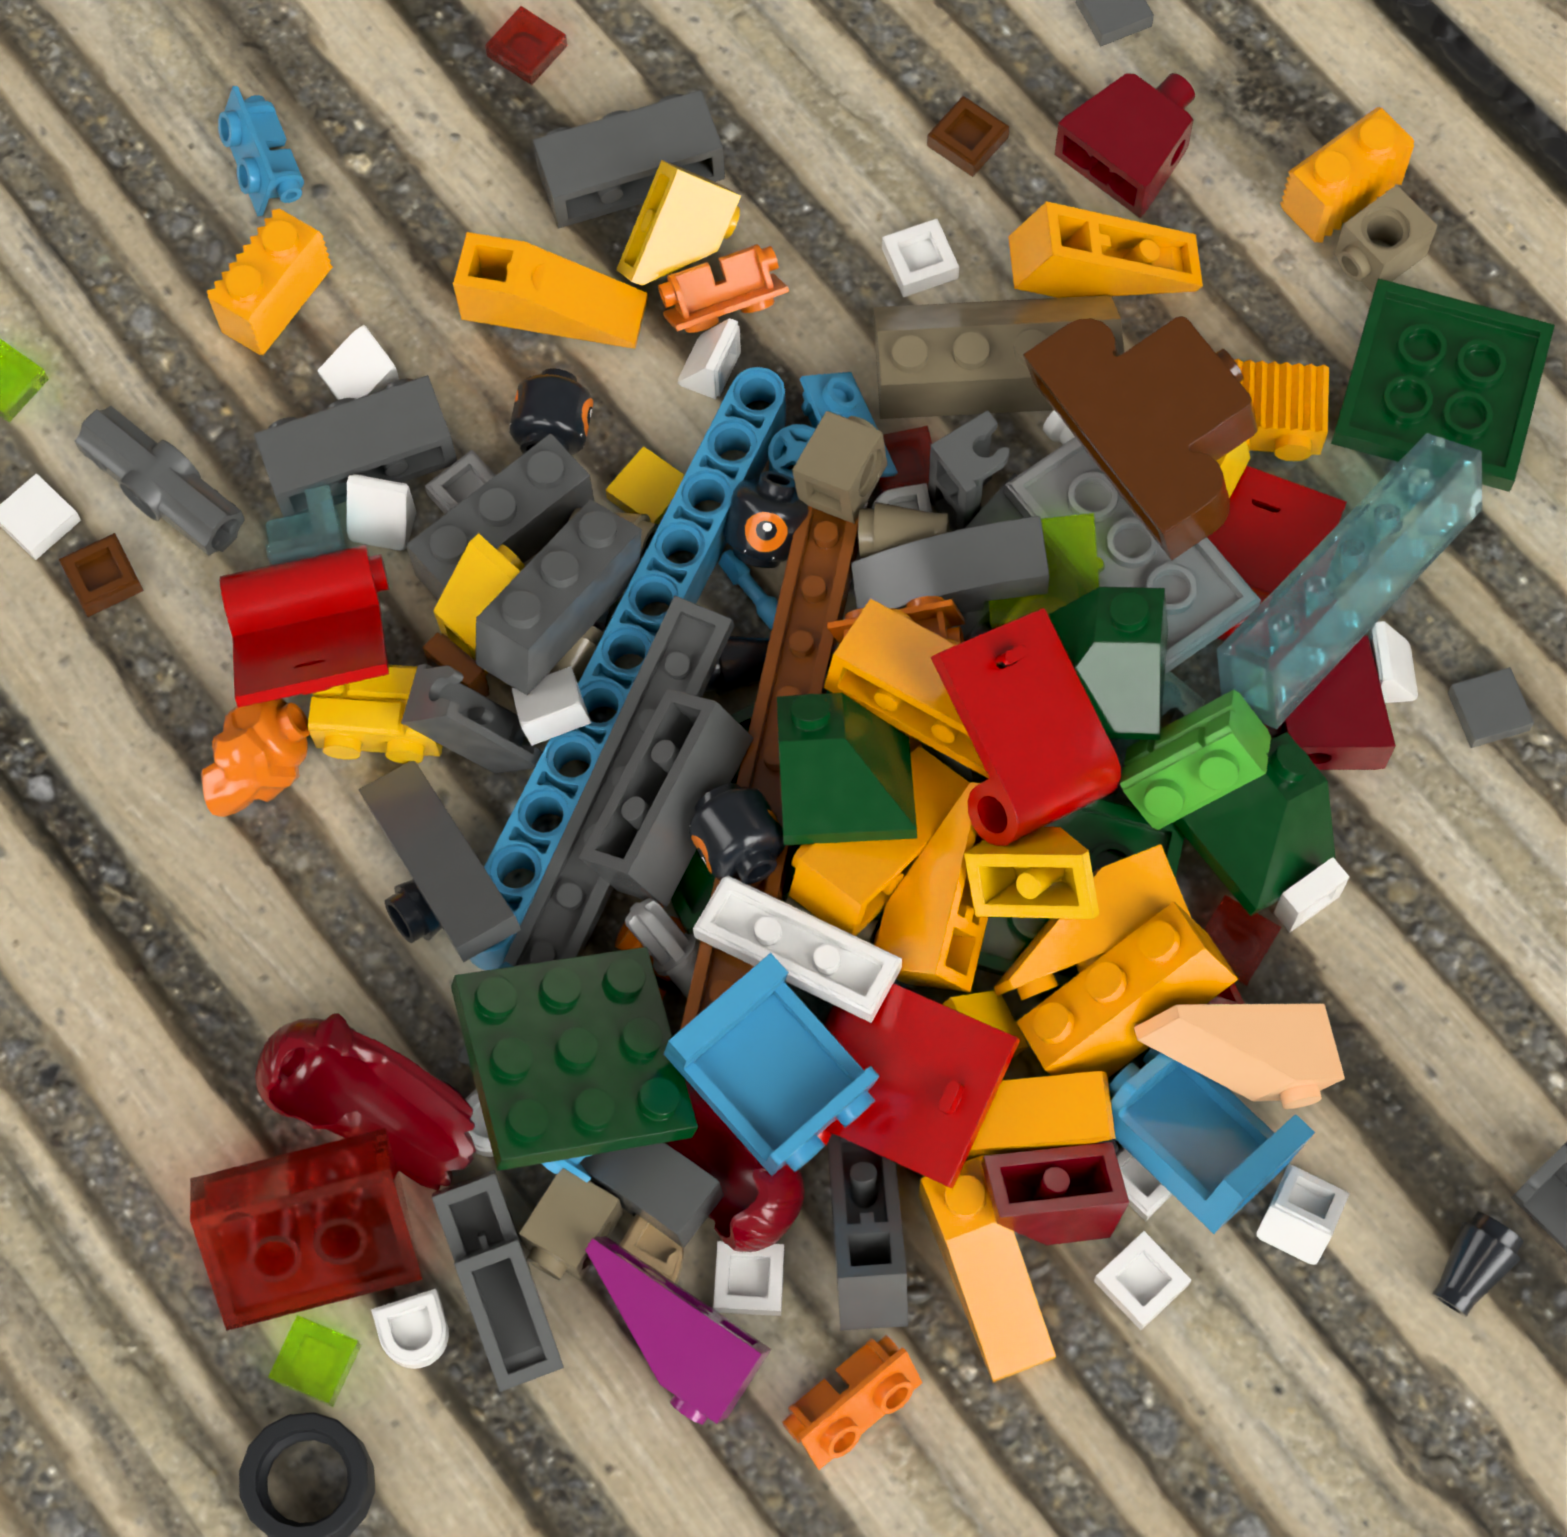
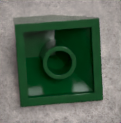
[1048,587,1168,740]
[777,693,917,845]
[1174,732,1336,916]

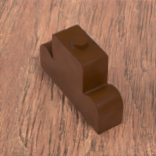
[1023,316,1258,561]

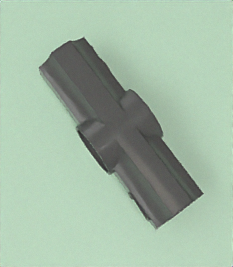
[75,406,245,556]

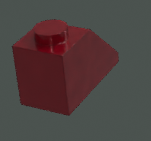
[981,1142,1130,1246]

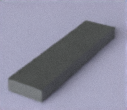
[358,761,521,962]

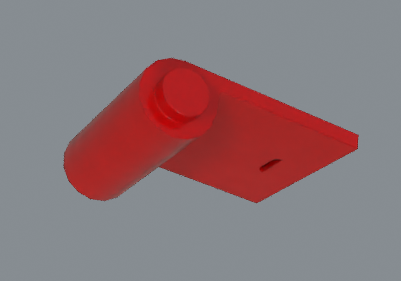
[1207,466,1347,662]
[219,544,390,708]
[930,608,1121,846]
[818,983,1020,1189]

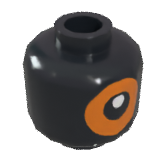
[509,368,593,455]
[723,471,809,568]
[689,783,785,884]

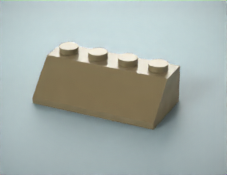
[873,295,1124,419]

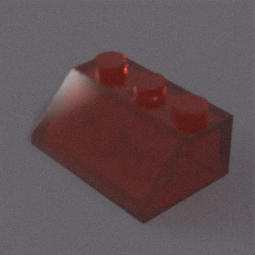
[190,1128,423,1331]

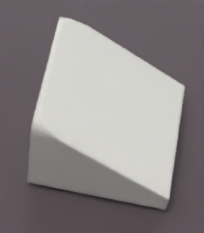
[678,318,741,399]
[317,325,399,400]
[347,474,417,551]
[1368,621,1418,703]
[512,666,591,746]
[1257,1164,1350,1265]

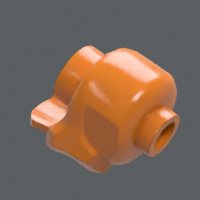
[201,698,310,817]

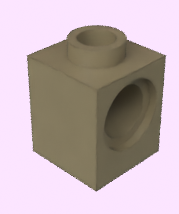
[1334,185,1437,293]
[792,411,887,524]
[519,1168,624,1281]

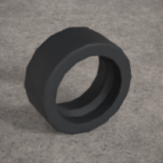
[239,1412,375,1537]

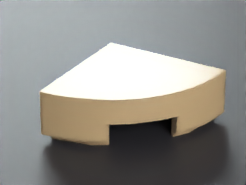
[620,1215,684,1284]

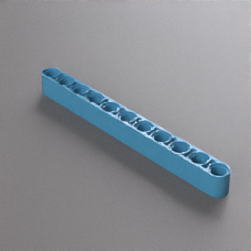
[470,367,786,970]

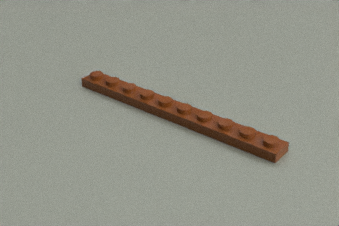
[680,498,869,1030]

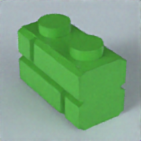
[1120,689,1271,830]

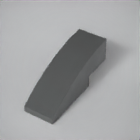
[851,516,1049,613]
[580,1143,724,1248]
[431,1170,564,1392]

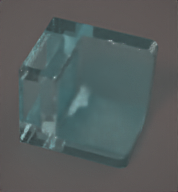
[266,485,346,565]

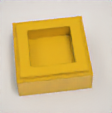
[605,446,685,524]

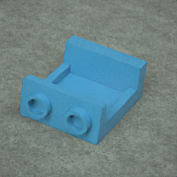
[664,953,880,1176]
[1109,1048,1315,1234]

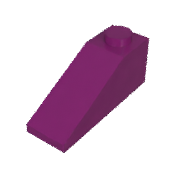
[585,1236,772,1425]

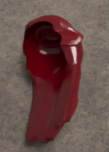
[255,1013,477,1191]
[665,1078,805,1252]

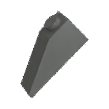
[827,1134,908,1331]

